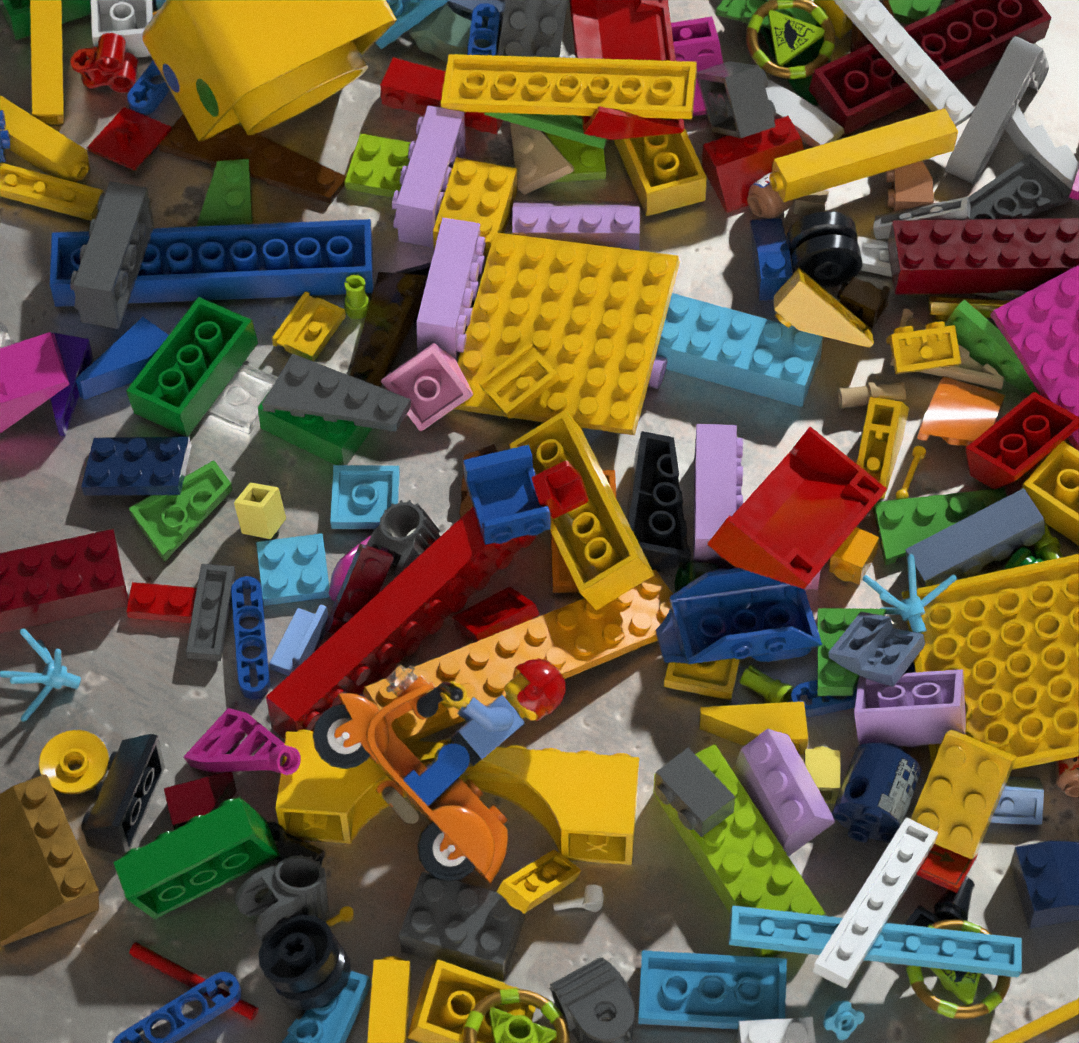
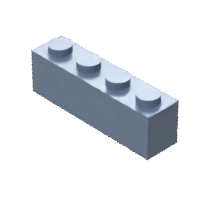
[905,488,1045,587]

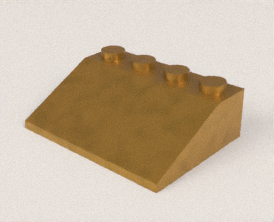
[0,774,99,947]

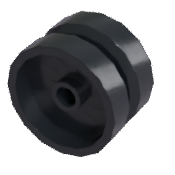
[787,211,863,289]
[259,915,351,1010]

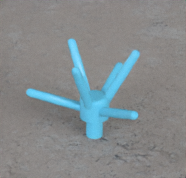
[863,554,957,634]
[0,628,81,722]

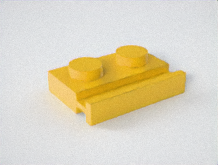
[272,291,346,362]
[478,342,560,419]

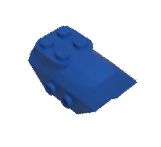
[656,568,822,664]

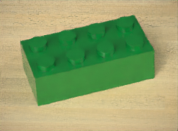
[126,297,258,437]
[113,797,280,920]

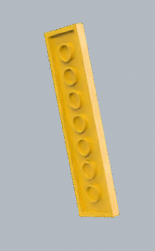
[441,54,697,119]

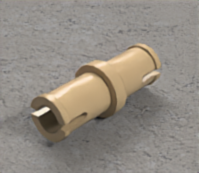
[837,382,906,409]

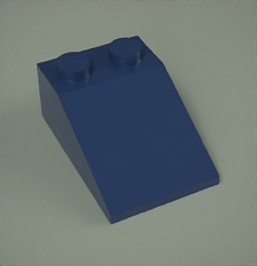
[1010,841,1079,929]

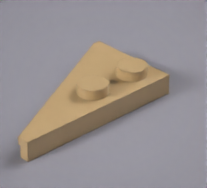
[510,122,574,195]
[890,309,1004,390]

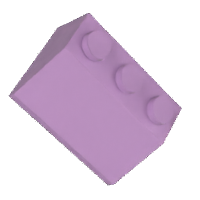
[854,669,966,747]
[733,729,836,856]

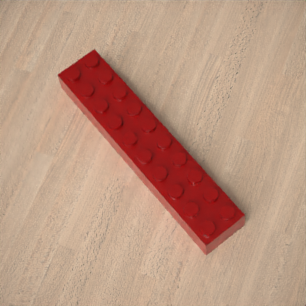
[266,507,536,739]

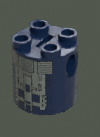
[832,743,922,843]

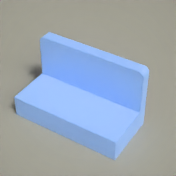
[269,605,328,676]
[990,777,1044,825]

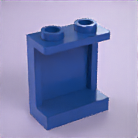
[463,445,551,545]

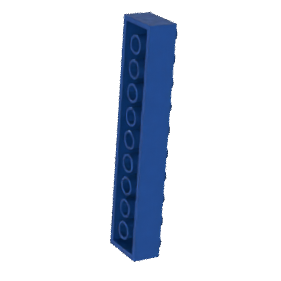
[50,219,374,307]

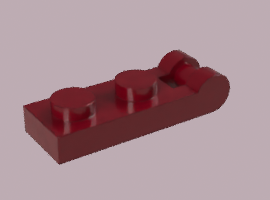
[325,543,394,635]

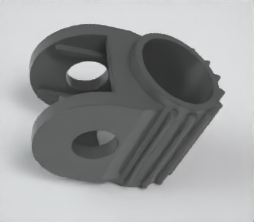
[366,500,440,578]
[235,855,329,942]
[550,957,635,1043]

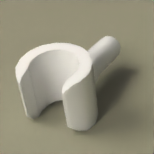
[553,885,604,912]

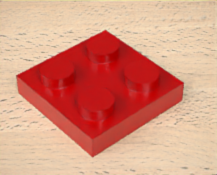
[452,586,540,642]

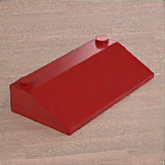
[569,0,685,140]
[707,426,887,589]

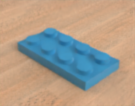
[638,950,787,1029]

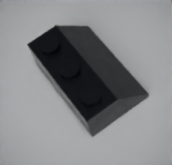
[81,734,165,856]

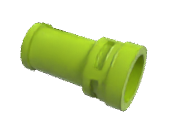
[344,275,370,319]
[740,665,794,703]

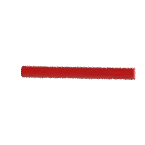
[129,942,259,1021]

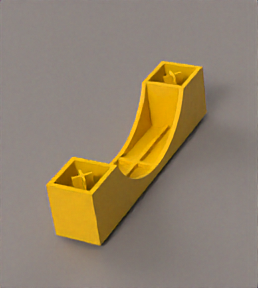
[276,730,639,865]

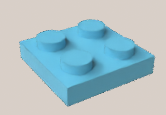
[330,465,400,529]
[256,533,330,606]

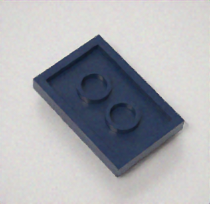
[81,437,192,496]

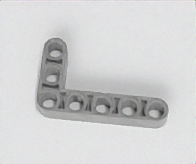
[945,36,1049,184]

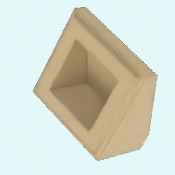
[793,190,830,216]

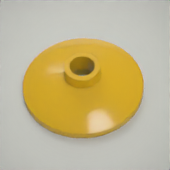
[39,730,109,794]

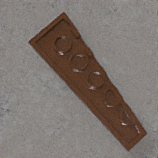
[158,114,346,204]

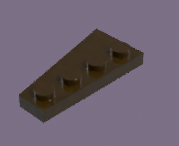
[350,272,427,388]

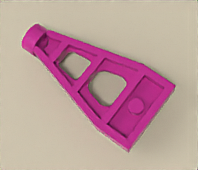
[183,708,301,775]

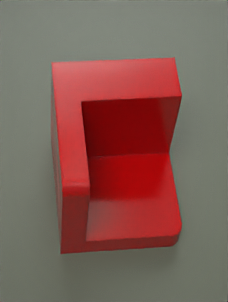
[531,461,589,519]

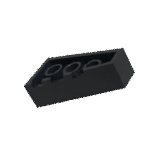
[626,431,691,575]

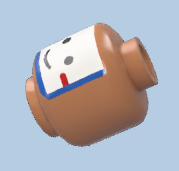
[747,172,795,219]

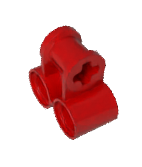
[70,33,138,93]

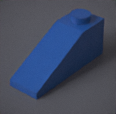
[750,218,793,301]
[76,317,169,400]

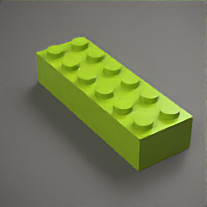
[653,744,826,958]

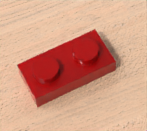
[126,582,197,623]

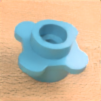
[823,1000,864,1040]

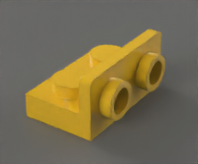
[886,321,961,374]

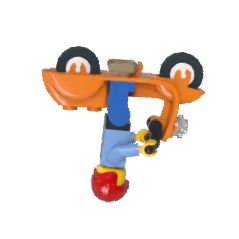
[313,659,566,884]

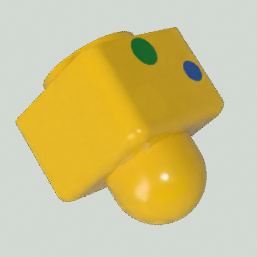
[142,0,397,142]

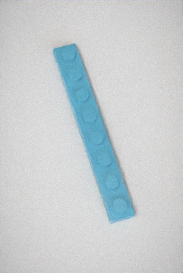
[729,905,1022,977]

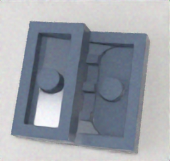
[828,612,925,687]

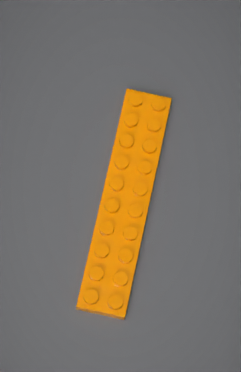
[363,569,673,745]

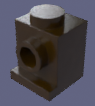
[837,277,890,329]

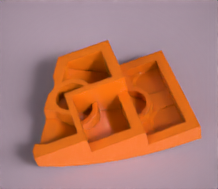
[917,376,1006,446]

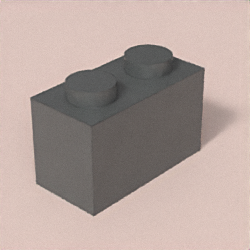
[654,747,735,837]

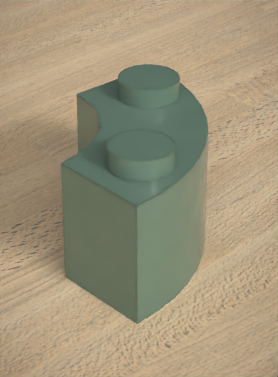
[409,4,497,62]

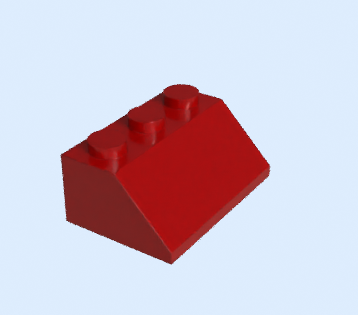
[702,116,804,213]
[966,392,1079,490]

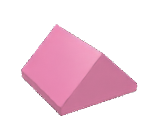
[381,343,473,432]

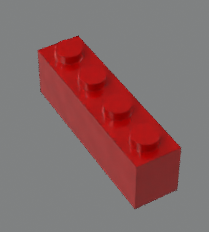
[380,57,503,135]

